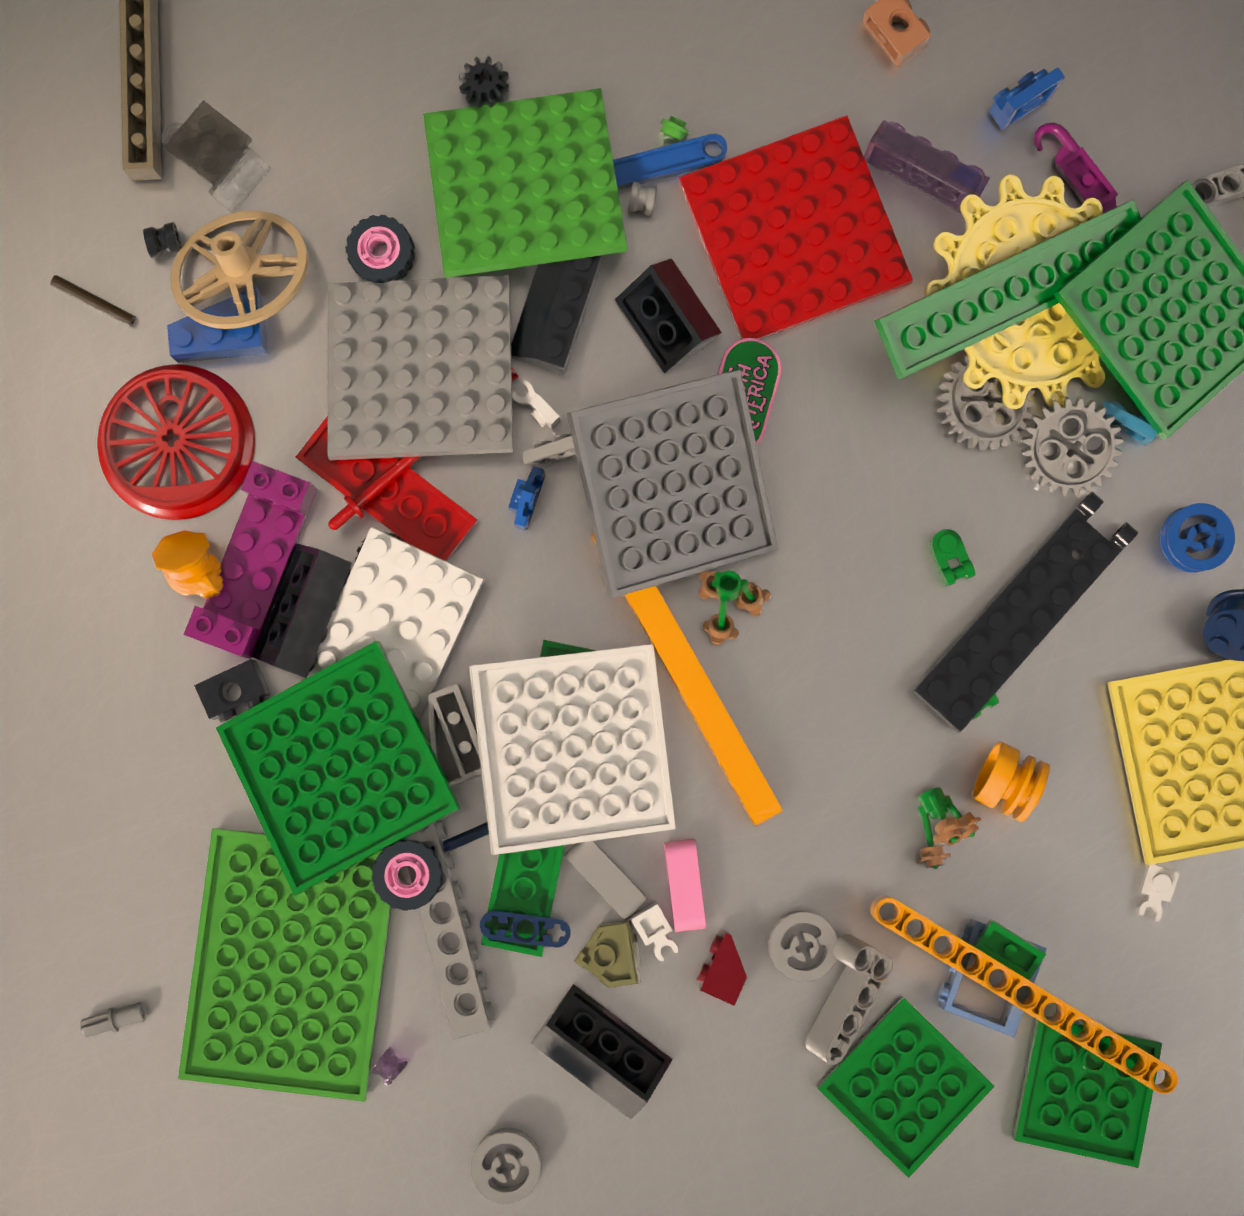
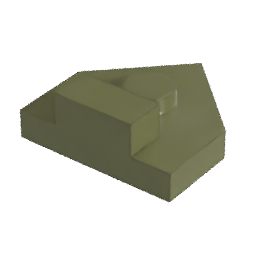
[574,920,641,988]

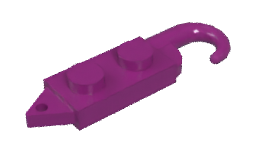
[1034,122,1118,213]

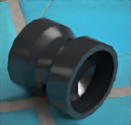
[143,222,182,258]

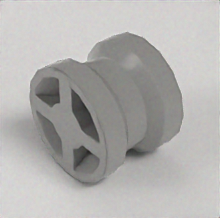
[628,181,657,216]

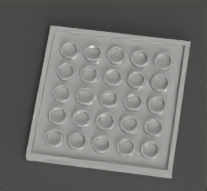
[328,275,514,460]

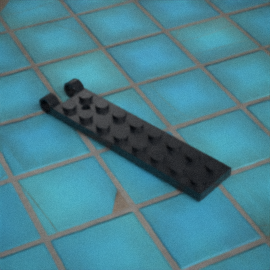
[912,491,1138,733]

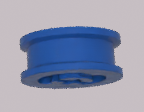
[1160,503,1235,573]

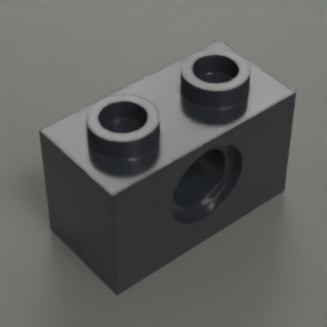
[194,659,271,723]

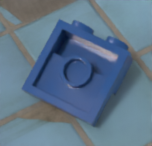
[989,67,1065,131]

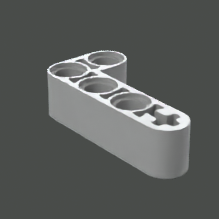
[805,934,893,1065]

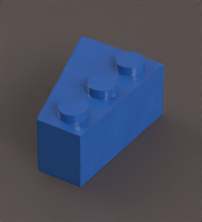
[167,286,268,363]

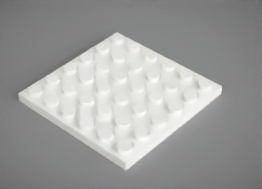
[469,644,676,855]

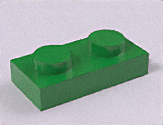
[974,918,1046,980]

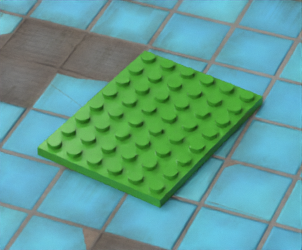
[178,828,391,1102]

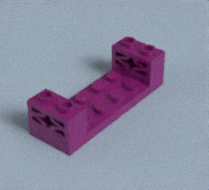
[183,461,318,659]

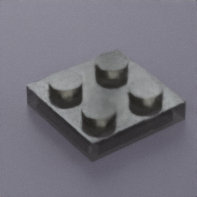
[165,100,252,187]

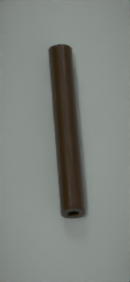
[50,275,136,327]

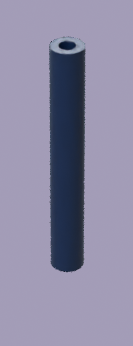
[431,822,489,852]

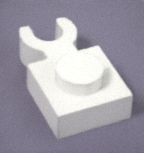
[1136,864,1180,922]
[629,901,678,962]

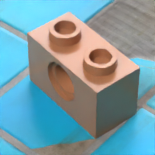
[862,0,931,67]

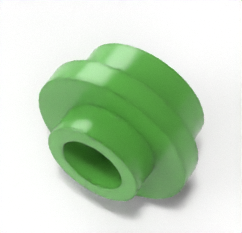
[660,116,690,141]

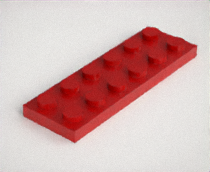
[295,416,478,561]

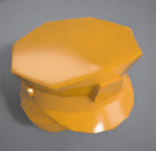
[152,530,223,599]

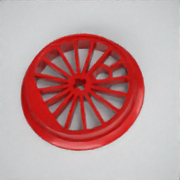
[97,364,255,520]

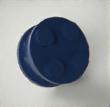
[1203,589,1244,661]

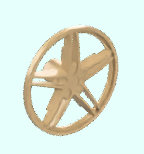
[170,211,309,329]

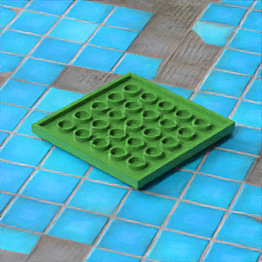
[423,88,627,278]

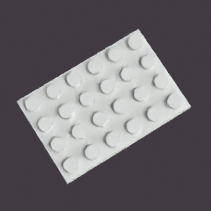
[302,527,484,721]

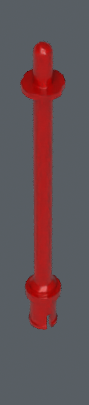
[328,367,519,530]

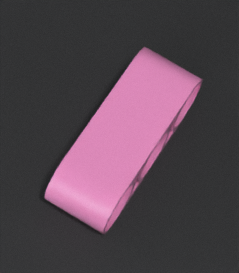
[664,839,706,932]

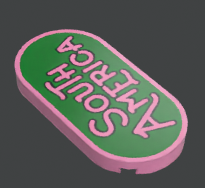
[717,338,781,446]

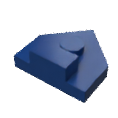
[508,466,546,531]

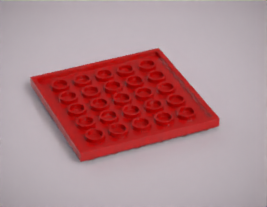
[679,115,913,340]

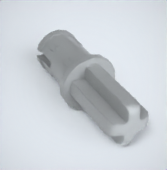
[80,1002,146,1037]

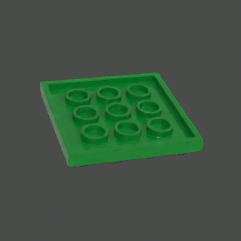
[816,996,995,1178]
[1013,1016,1163,1168]

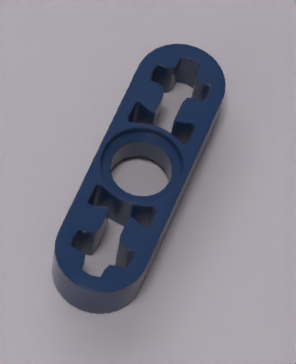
[480,910,571,948]

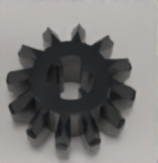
[459,56,510,108]

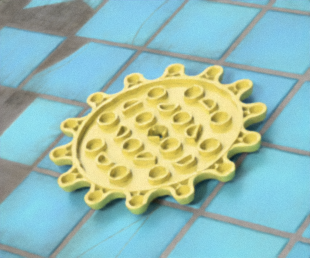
[924,175,1105,409]

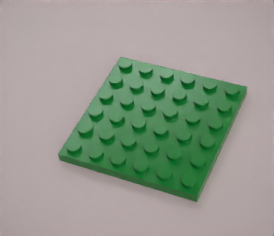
[1053,180,1244,440]
[216,641,461,895]

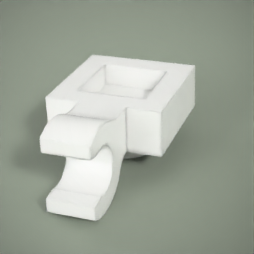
[512,381,561,430]

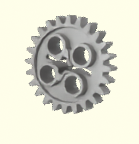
[936,355,1036,451]
[1021,396,1124,496]

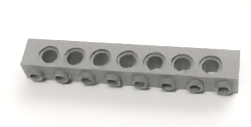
[403,820,495,1040]

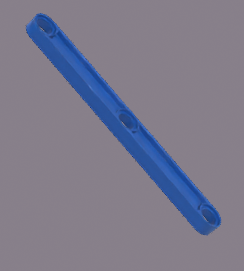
[613,134,727,190]

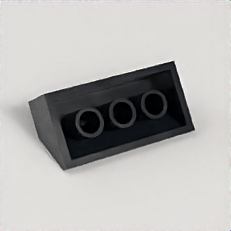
[511,255,602,375]
[252,543,352,678]
[531,984,673,1120]

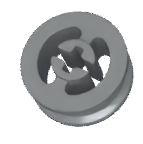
[768,911,838,982]
[471,1128,542,1204]

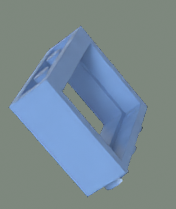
[937,919,1047,1038]

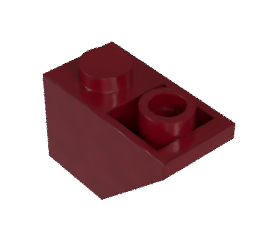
[696,930,747,1006]

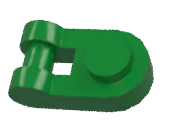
[930,529,976,587]

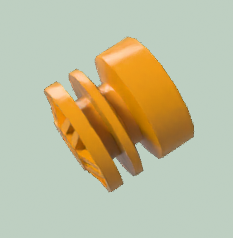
[972,741,1050,822]

